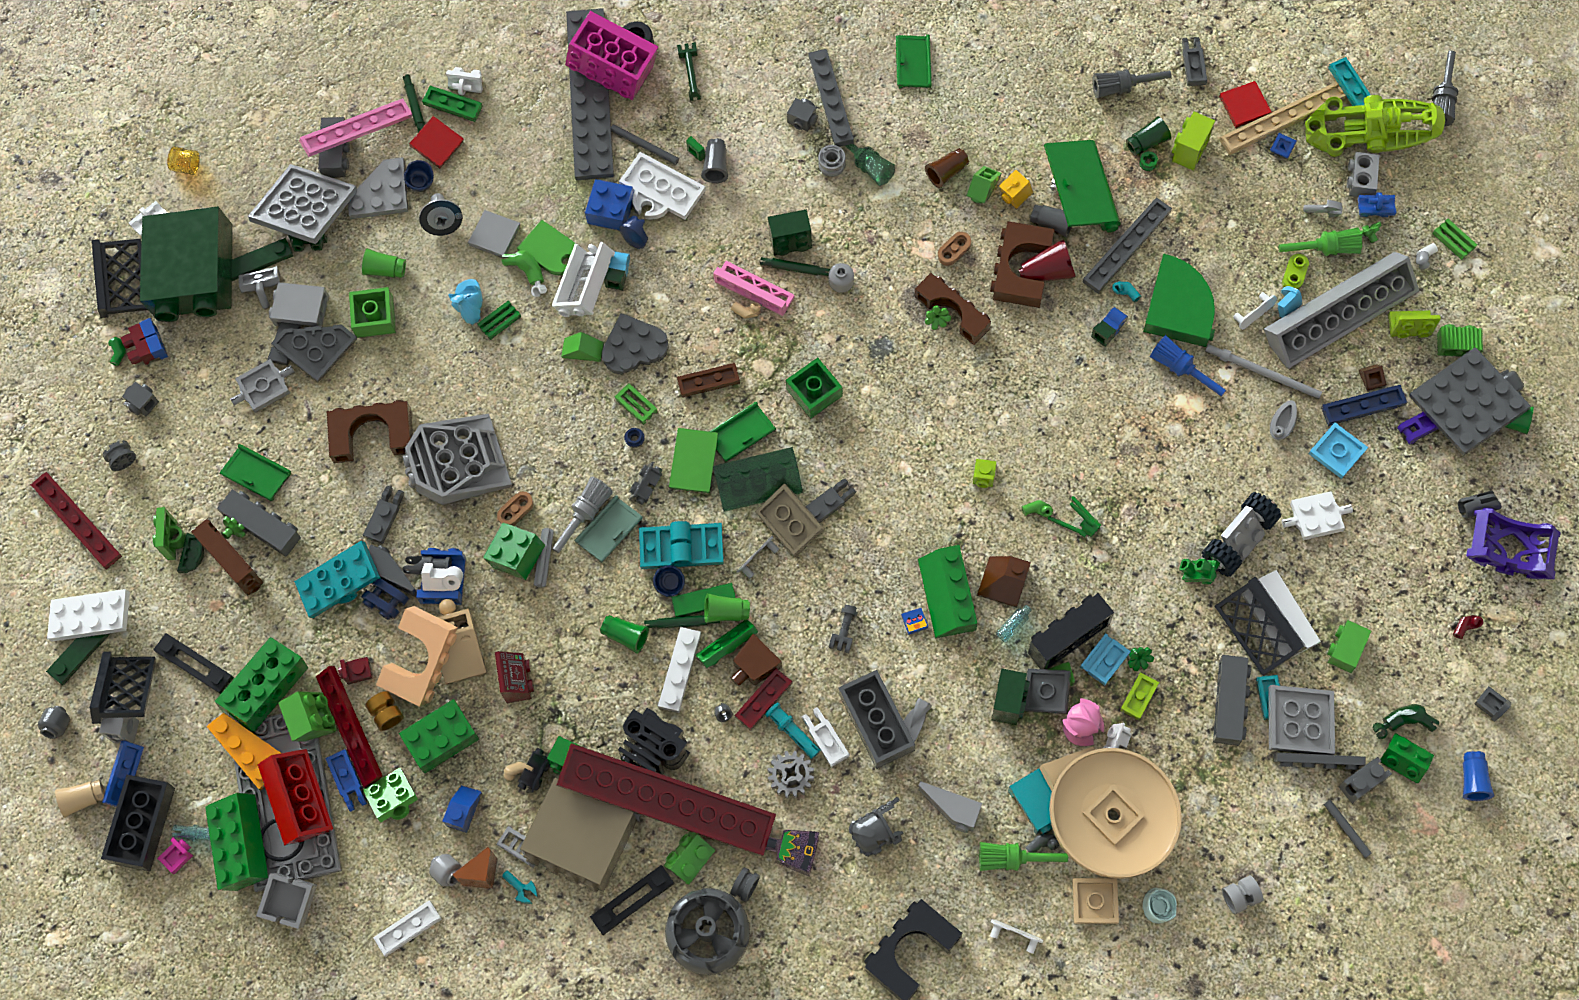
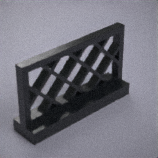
[91,238,147,318]
[1214,577,1307,676]
[89,651,156,724]

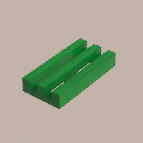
[477,300,521,340]

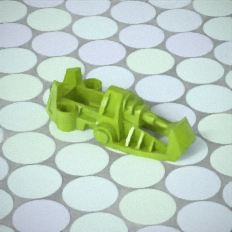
[1305,95,1445,157]

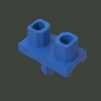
[1358,192,1396,217]

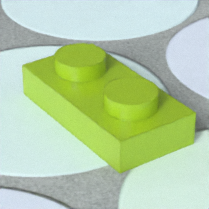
[1120,672,1159,720]

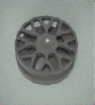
[103,440,136,471]

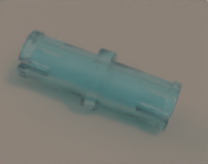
[172,824,210,842]

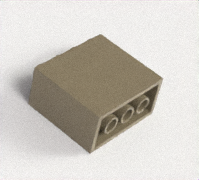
[520,778,637,893]

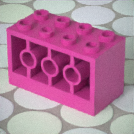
[565,11,658,101]

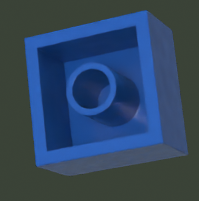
[585,179,634,231]

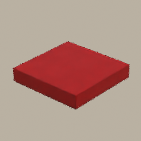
[1219,81,1272,128]
[409,116,464,169]

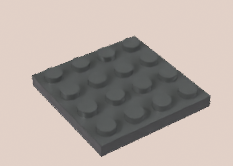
[1409,347,1531,456]

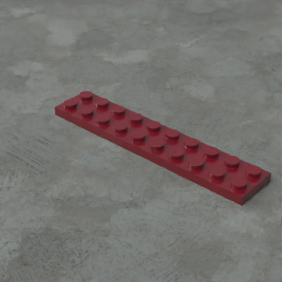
[556,743,776,856]

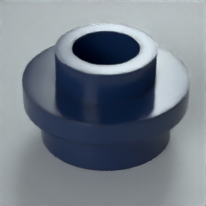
[624,428,645,448]

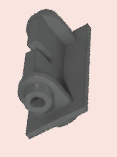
[628,462,662,505]

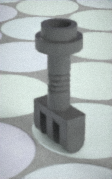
[829,605,858,653]

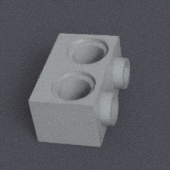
[1346,152,1380,197]

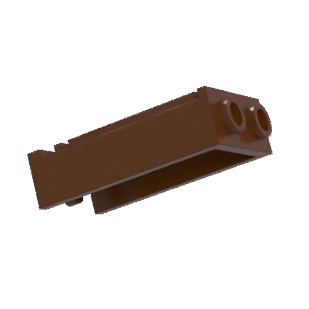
[191,518,264,596]

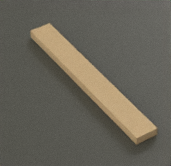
[1219,82,1348,155]

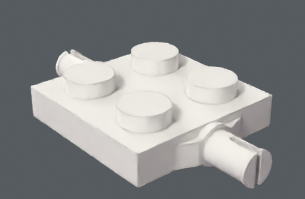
[1282,491,1353,540]

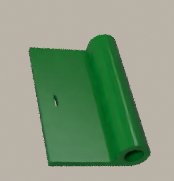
[1044,140,1121,233]

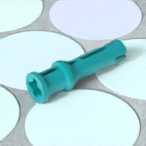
[765,702,821,760]

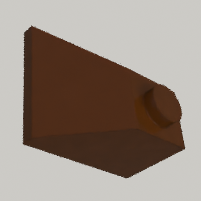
[977,556,1031,608]

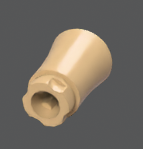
[55,779,105,818]

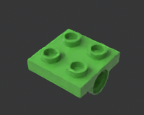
[153,507,186,560]
[363,768,418,823]

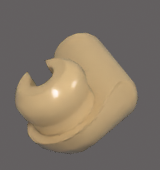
[503,762,533,781]

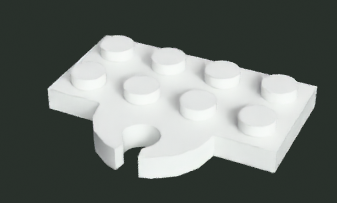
[619,152,706,220]

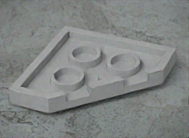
[348,157,408,219]

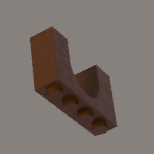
[990,221,1055,308]
[327,400,413,463]

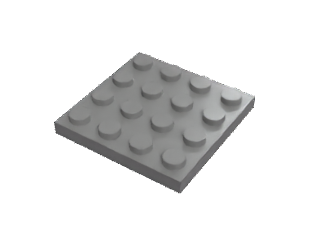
[248,164,357,244]

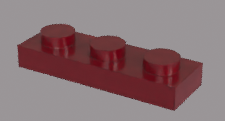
[734,668,793,730]

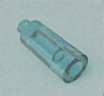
[996,605,1032,643]

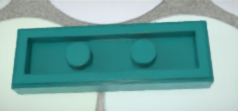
[1328,57,1371,106]

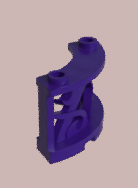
[1466,508,1561,580]

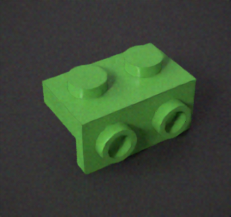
[664,832,715,885]

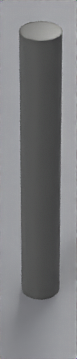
[1323,799,1372,858]

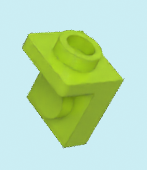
[973,459,997,488]

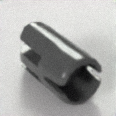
[1458,490,1502,519]

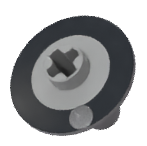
[419,193,463,236]

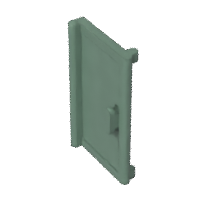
[574,495,643,563]

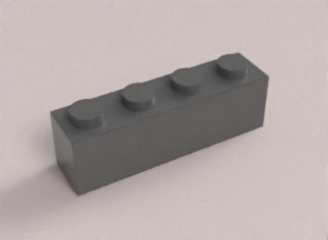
[217,489,301,557]
[1213,655,1251,746]

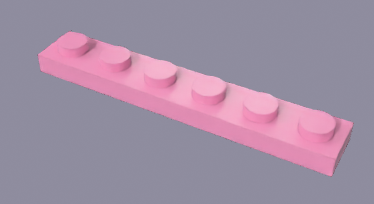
[299,98,412,157]

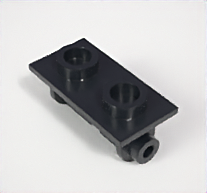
[517,748,550,793]

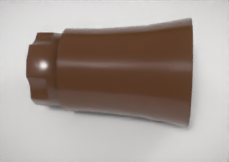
[925,148,970,188]

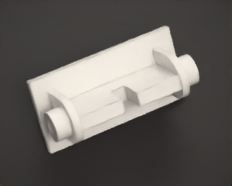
[1103,723,1132,748]

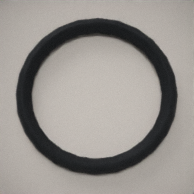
[261,819,304,862]

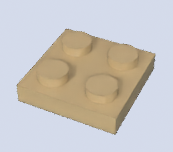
[1072,878,1119,924]

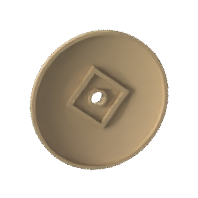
[1049,748,1182,879]

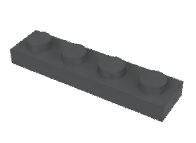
[1273,753,1366,770]

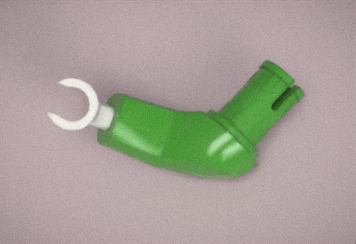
[502,250,547,297]

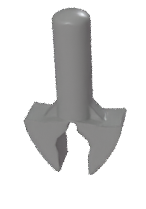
[1303,200,1343,218]

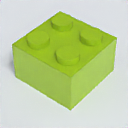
[1171,111,1215,171]

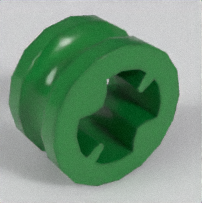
[1139,151,1158,171]

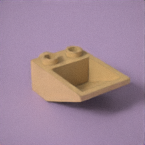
[438,599,487,685]

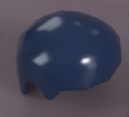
[404,160,434,192]
[653,565,685,597]

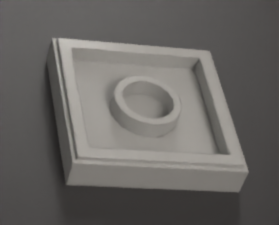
[468,210,521,258]

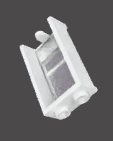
[552,242,615,317]

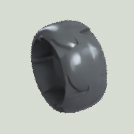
[665,888,750,975]

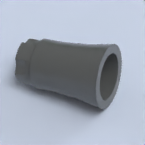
[701,138,728,183]
[1030,205,1072,238]

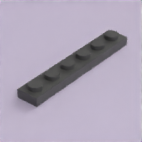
[808,49,854,147]
[1083,197,1172,293]

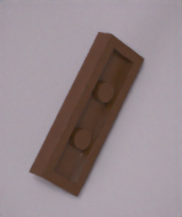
[677,363,740,398]

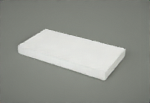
[1242,570,1321,659]

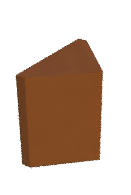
[452,847,498,889]

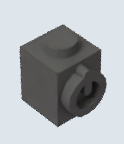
[787,98,818,132]
[122,381,159,417]

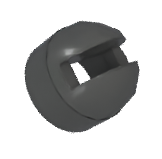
[714,703,733,722]

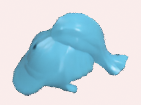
[448,279,483,325]

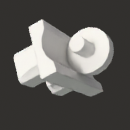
[446,67,483,96]
[129,201,167,237]

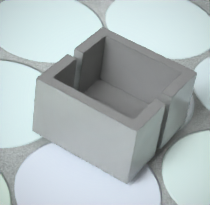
[256,872,317,929]

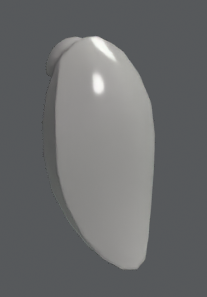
[1270,400,1297,440]

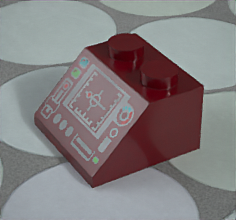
[495,651,534,704]

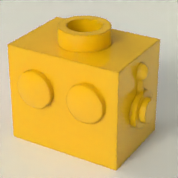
[999,170,1033,209]

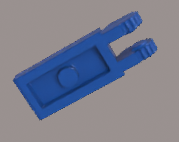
[326,749,367,812]

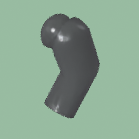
[1025,834,1059,853]

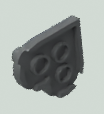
[602,313,669,375]

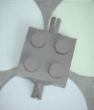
[230,359,295,413]

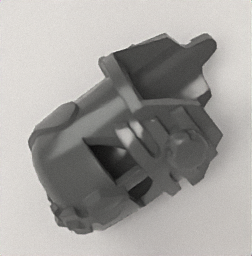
[849,797,904,857]

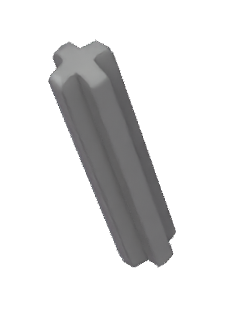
[534,528,554,588]

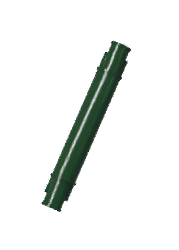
[402,74,425,133]
[760,257,831,276]
[644,615,720,629]

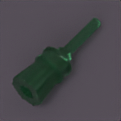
[845,144,895,186]

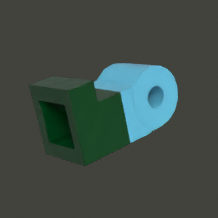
[604,251,630,291]

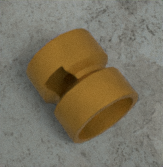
[365,691,404,731]

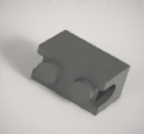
[1338,757,1392,804]

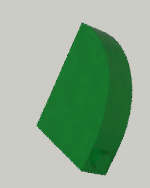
[1143,254,1215,347]

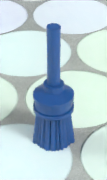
[1150,335,1226,397]

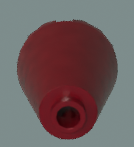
[1019,240,1076,281]

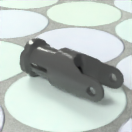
[402,556,452,575]

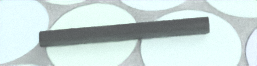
[611,124,679,165]

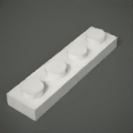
[658,627,701,713]

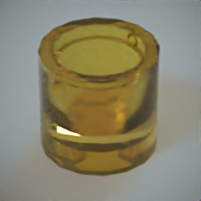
[167,146,200,175]

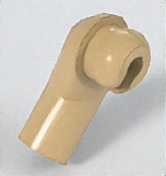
[731,302,761,319]

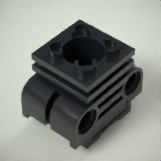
[618,707,690,775]

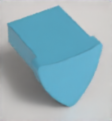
[1277,286,1302,318]

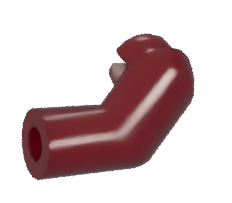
[1453,615,1483,639]

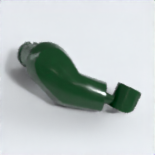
[1373,704,1439,739]

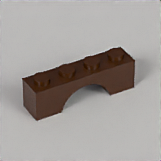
[915,273,991,345]

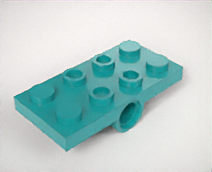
[639,521,724,569]
[294,541,380,618]

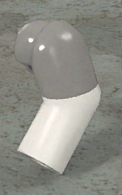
[1416,243,1438,270]

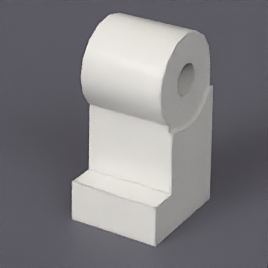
[421,563,463,591]

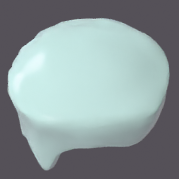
[1143,887,1177,924]

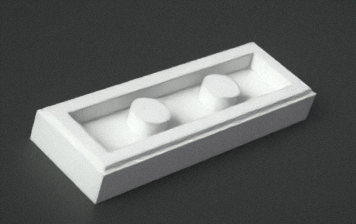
[373,900,442,957]

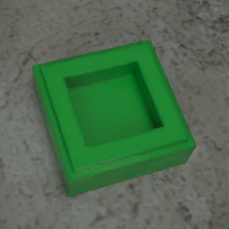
[686,136,705,161]

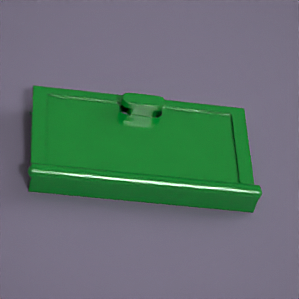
[896,34,932,89]
[709,402,776,463]
[219,444,291,501]

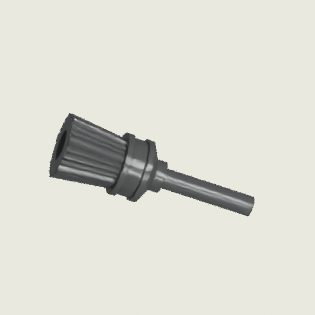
[1432,51,1459,126]
[1092,69,1172,98]

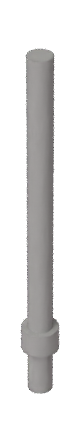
[1205,344,1322,399]

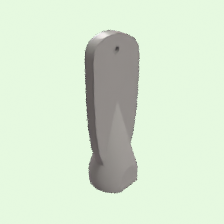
[904,698,932,742]

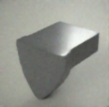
[1474,686,1512,722]

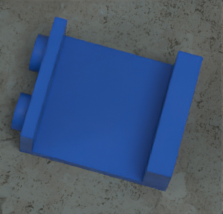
[416,548,466,605]

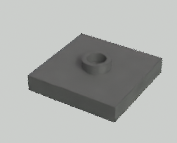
[1024,669,1071,714]

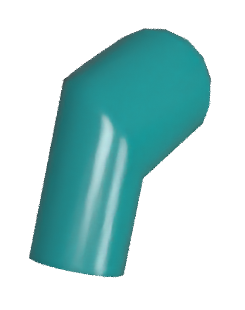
[1112,281,1142,302]

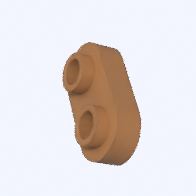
[938,232,971,266]
[497,491,534,526]

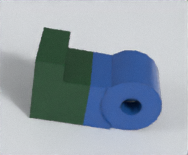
[1091,307,1128,347]

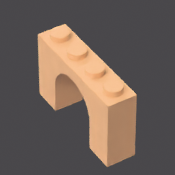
[376,606,458,707]

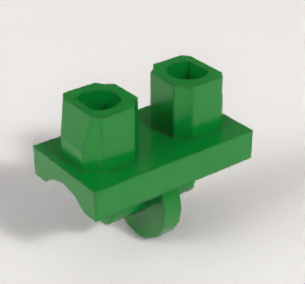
[1179,559,1220,585]

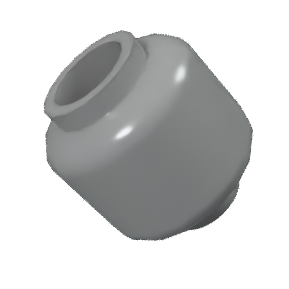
[828,263,854,293]
[429,854,461,887]

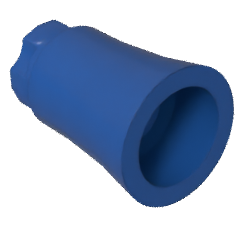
[1463,751,1495,801]

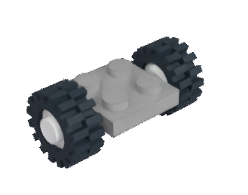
[1201,492,1282,577]

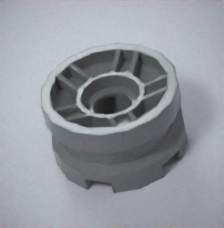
[730,867,760,903]

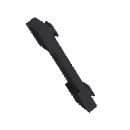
[153,633,234,694]
[590,865,675,935]

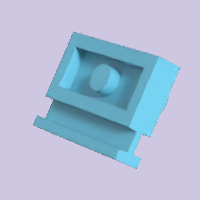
[1080,633,1131,686]

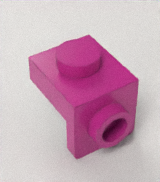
[157,837,193,874]

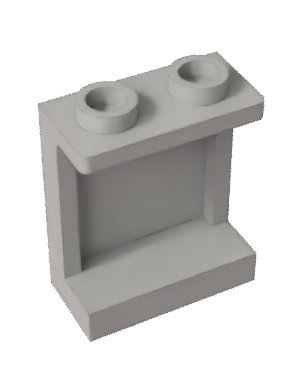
[269,282,329,327]

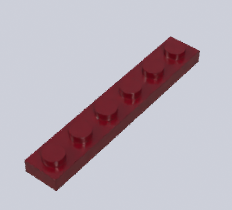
[30,472,122,570]
[316,666,383,788]

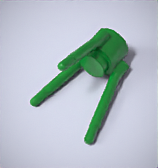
[1048,496,1101,538]

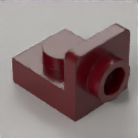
[338,657,373,685]

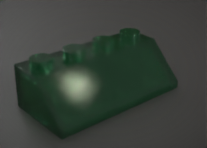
[713,447,803,512]

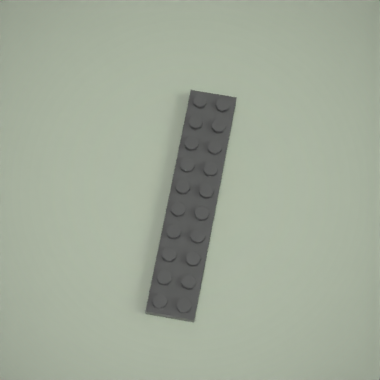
[566,8,614,180]

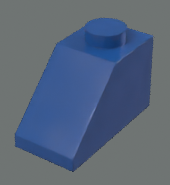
[442,785,482,833]

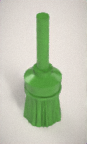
[1278,227,1362,256]
[979,842,1068,871]

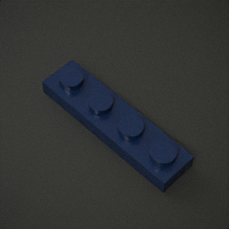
[1321,385,1408,426]

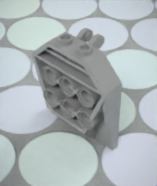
[402,414,512,505]

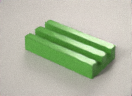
[1432,219,1477,260]
[614,383,658,425]

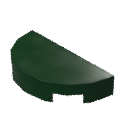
[177,533,204,573]

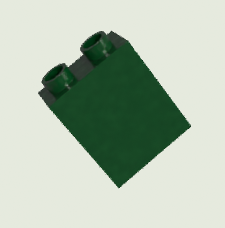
[140,206,233,322]

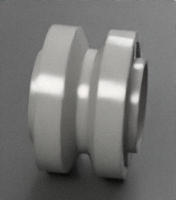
[818,145,846,177]

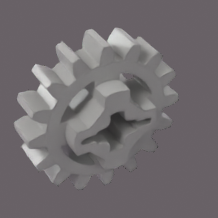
[768,751,814,798]

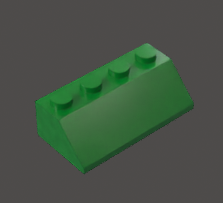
[918,545,978,639]

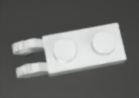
[801,707,850,768]

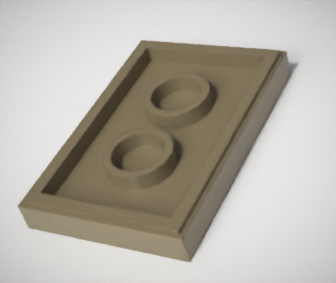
[755,484,825,557]

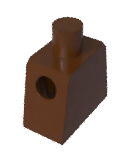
[730,634,782,687]

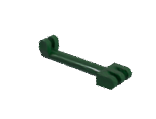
[677,42,701,101]

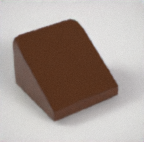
[1359,364,1387,391]

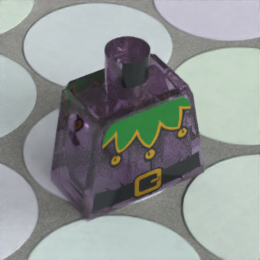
[766,830,819,877]

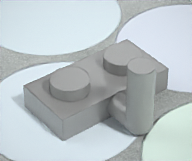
[239,266,280,309]

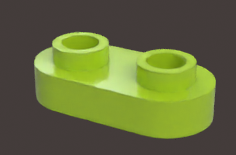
[1282,254,1309,290]

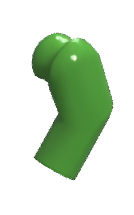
[1021,500,1053,517]

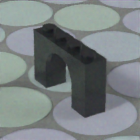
[864,899,963,1000]

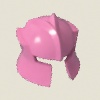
[1062,698,1104,746]

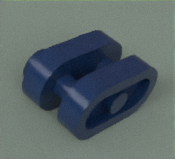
[361,578,409,620]

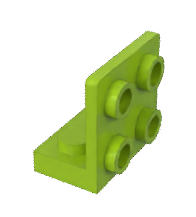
[1388,310,1441,338]

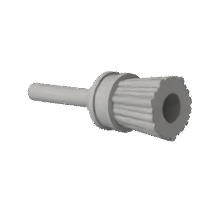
[552,477,613,553]

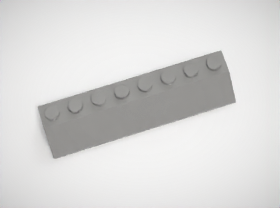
[1264,252,1419,369]

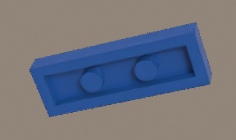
[102,741,144,807]

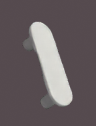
[1233,292,1277,330]
[990,919,1043,954]

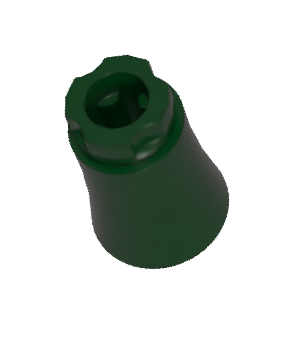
[1126,116,1171,156]

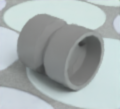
[1222,875,1264,914]

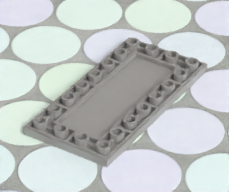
[234,714,342,892]

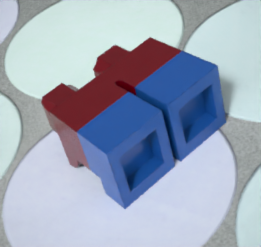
[120,318,168,365]

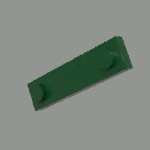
[232,237,293,281]
[46,633,111,685]

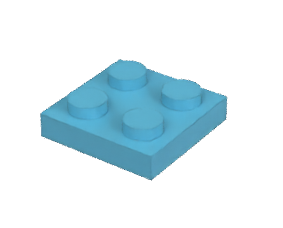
[1309,423,1368,479]

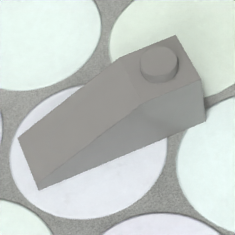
[918,781,982,833]

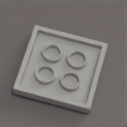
[1268,685,1335,755]

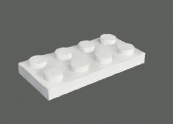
[47,589,130,642]

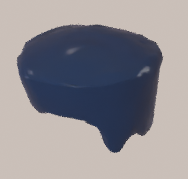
[619,216,648,249]

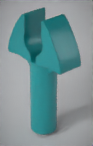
[502,870,538,904]

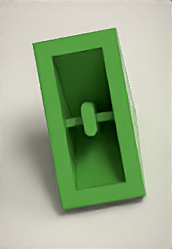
[561,332,604,362]

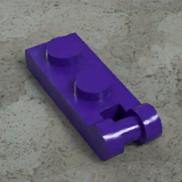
[1397,412,1438,445]

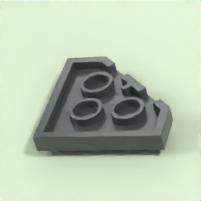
[271,324,357,383]

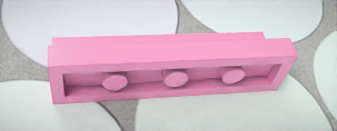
[713,261,795,316]

